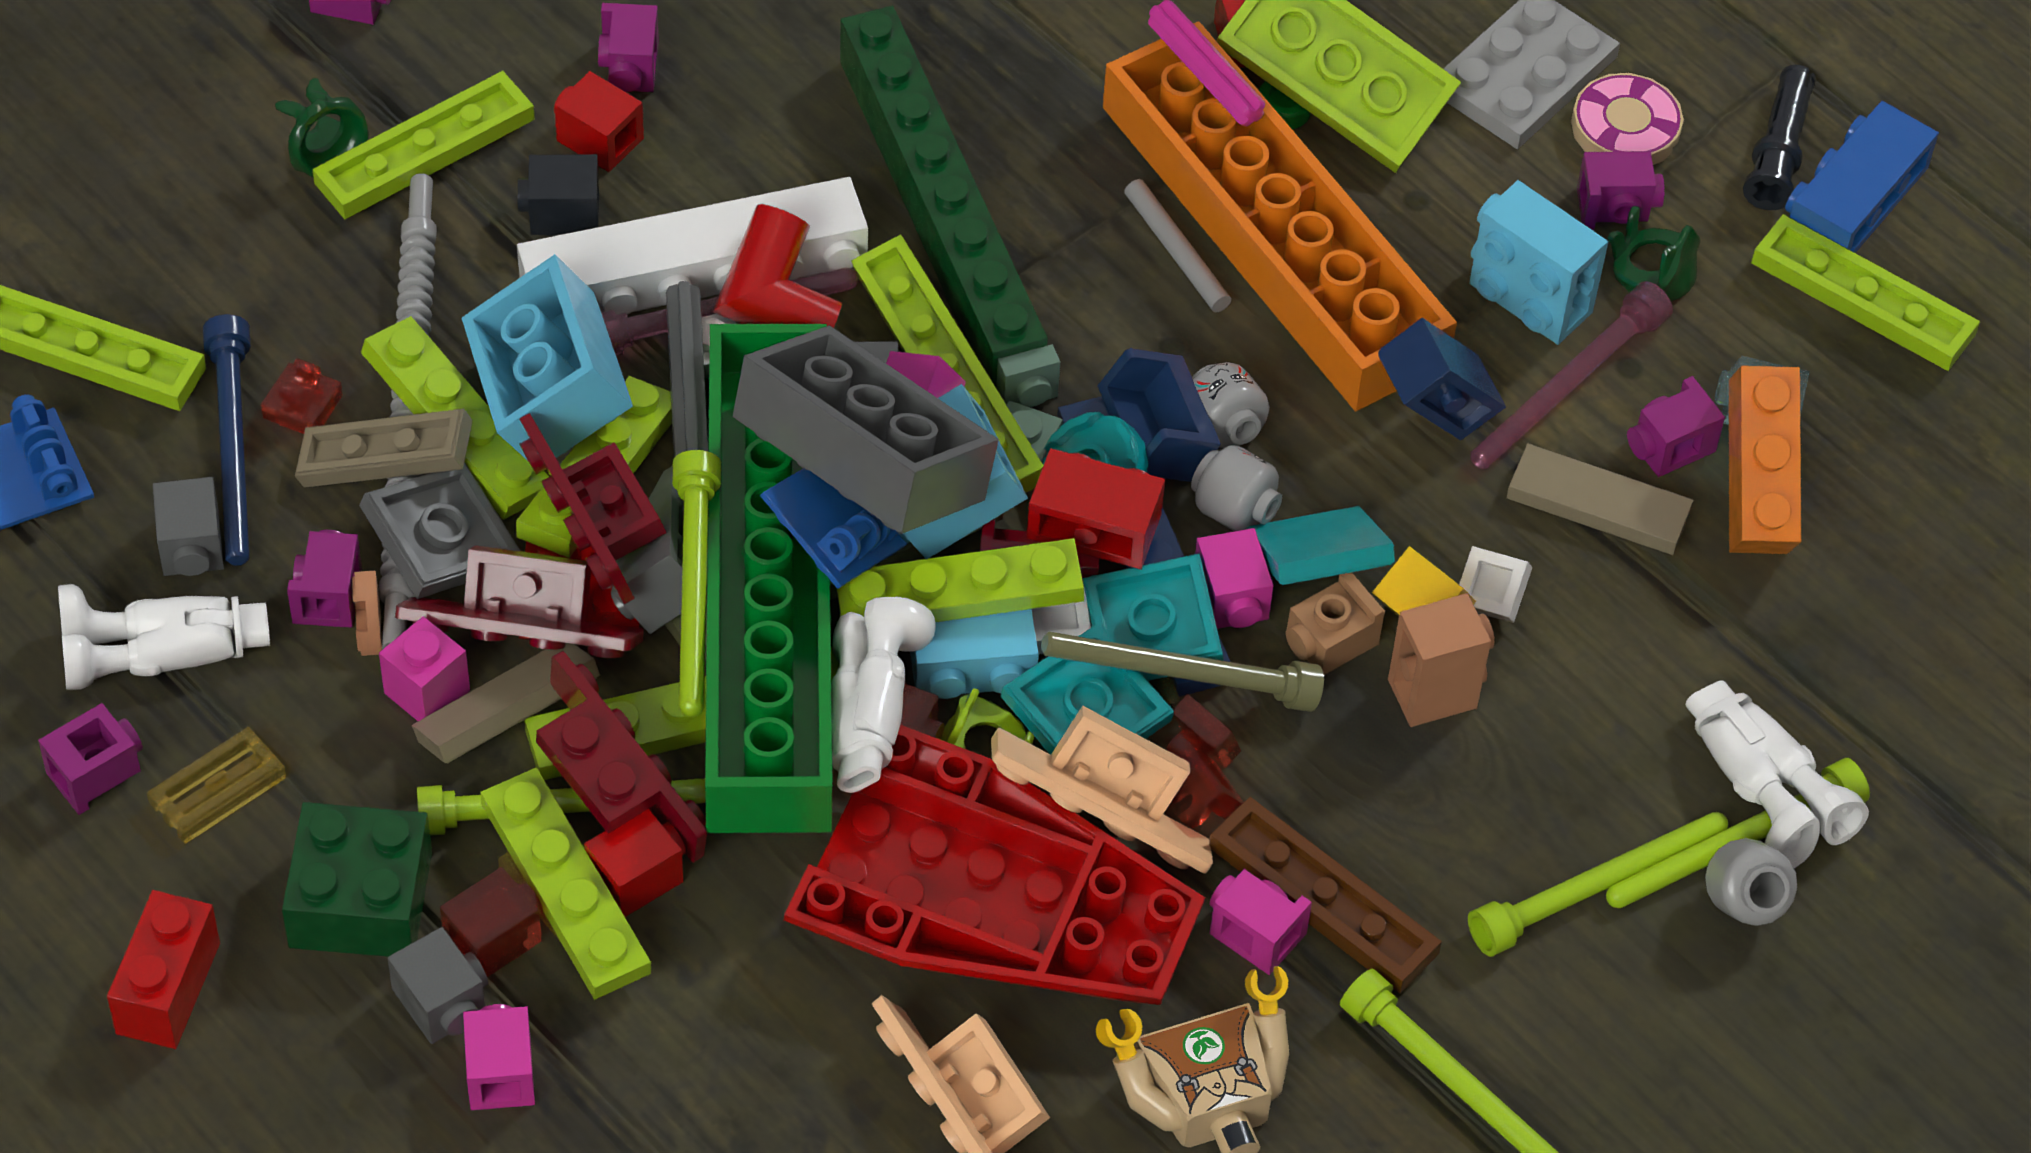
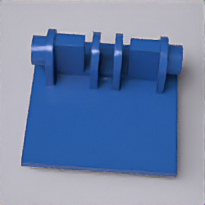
[0,395,94,530]
[760,468,907,589]

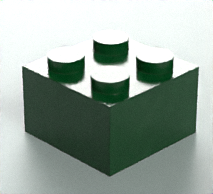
[282,802,432,957]

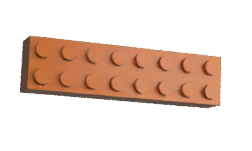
[1103,21,1457,412]

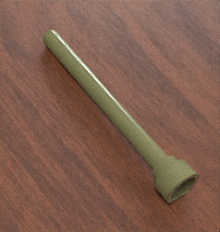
[1041,632,1324,712]

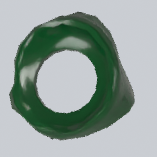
[275,78,369,178]
[1608,206,1701,303]

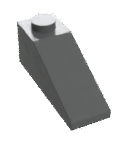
[611,465,708,634]

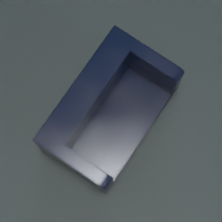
[1378,318,1506,440]
[1097,348,1221,482]

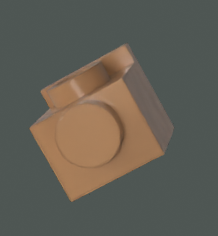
[1286,572,1385,675]

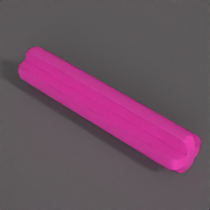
[1148,0,1265,126]

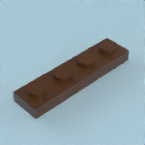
[1209,797,1442,994]

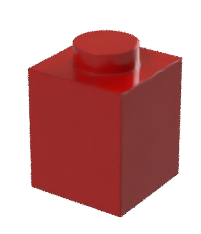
[554,71,644,172]
[584,809,686,917]

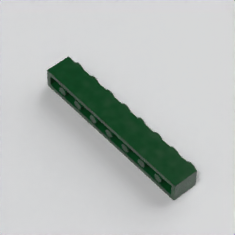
[840,5,1048,387]

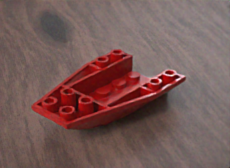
[784,725,1205,1005]

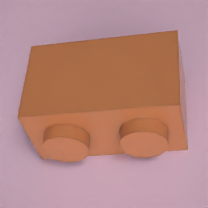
[1388,593,1495,727]

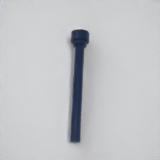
[203,314,251,566]

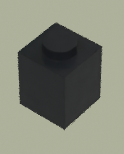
[518,154,599,235]

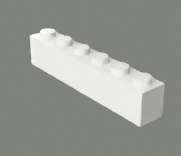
[517,177,868,318]

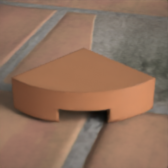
[352,571,382,656]

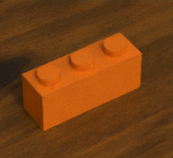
[1729,366,1801,554]

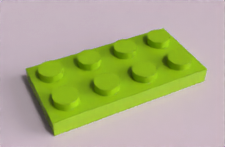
[1216,0,1461,173]

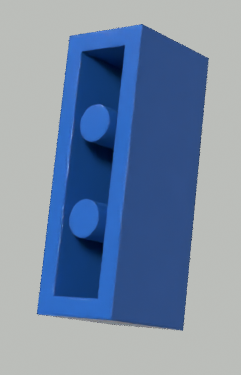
[1785,101,1939,253]

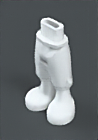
[58,584,270,690]
[831,597,936,793]
[1685,681,1869,868]

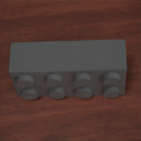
[732,326,999,534]

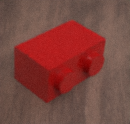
[1027,448,1165,570]
[107,890,220,1049]

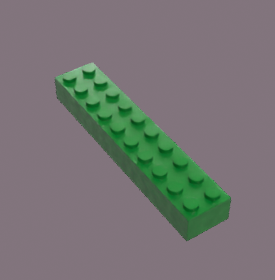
[705,324,832,833]

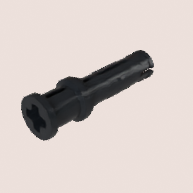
[1743,65,1816,211]

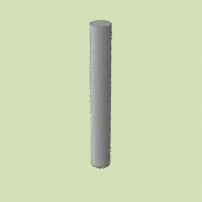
[1124,179,1231,312]

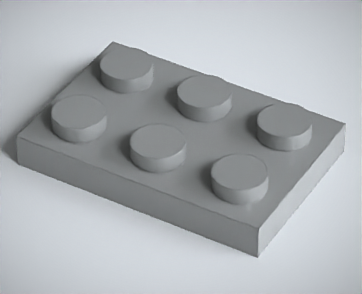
[1444,0,1620,150]

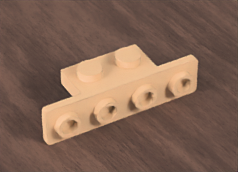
[991,706,1213,874]
[872,995,1050,1153]

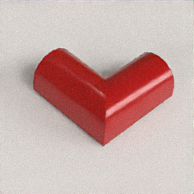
[713,204,842,328]

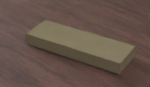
[295,409,473,488]
[1507,443,1694,555]
[412,643,600,764]

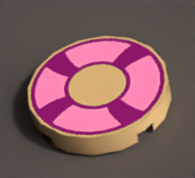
[1571,73,1684,165]

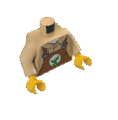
[1096,966,1289,1153]

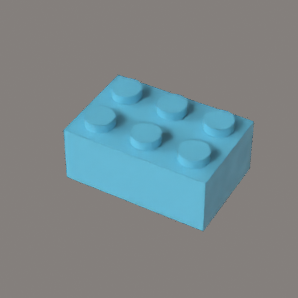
[462,254,633,461]

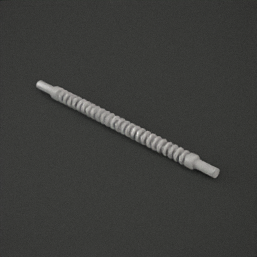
[379,174,437,650]

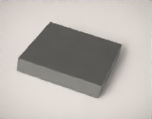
[359,463,520,599]

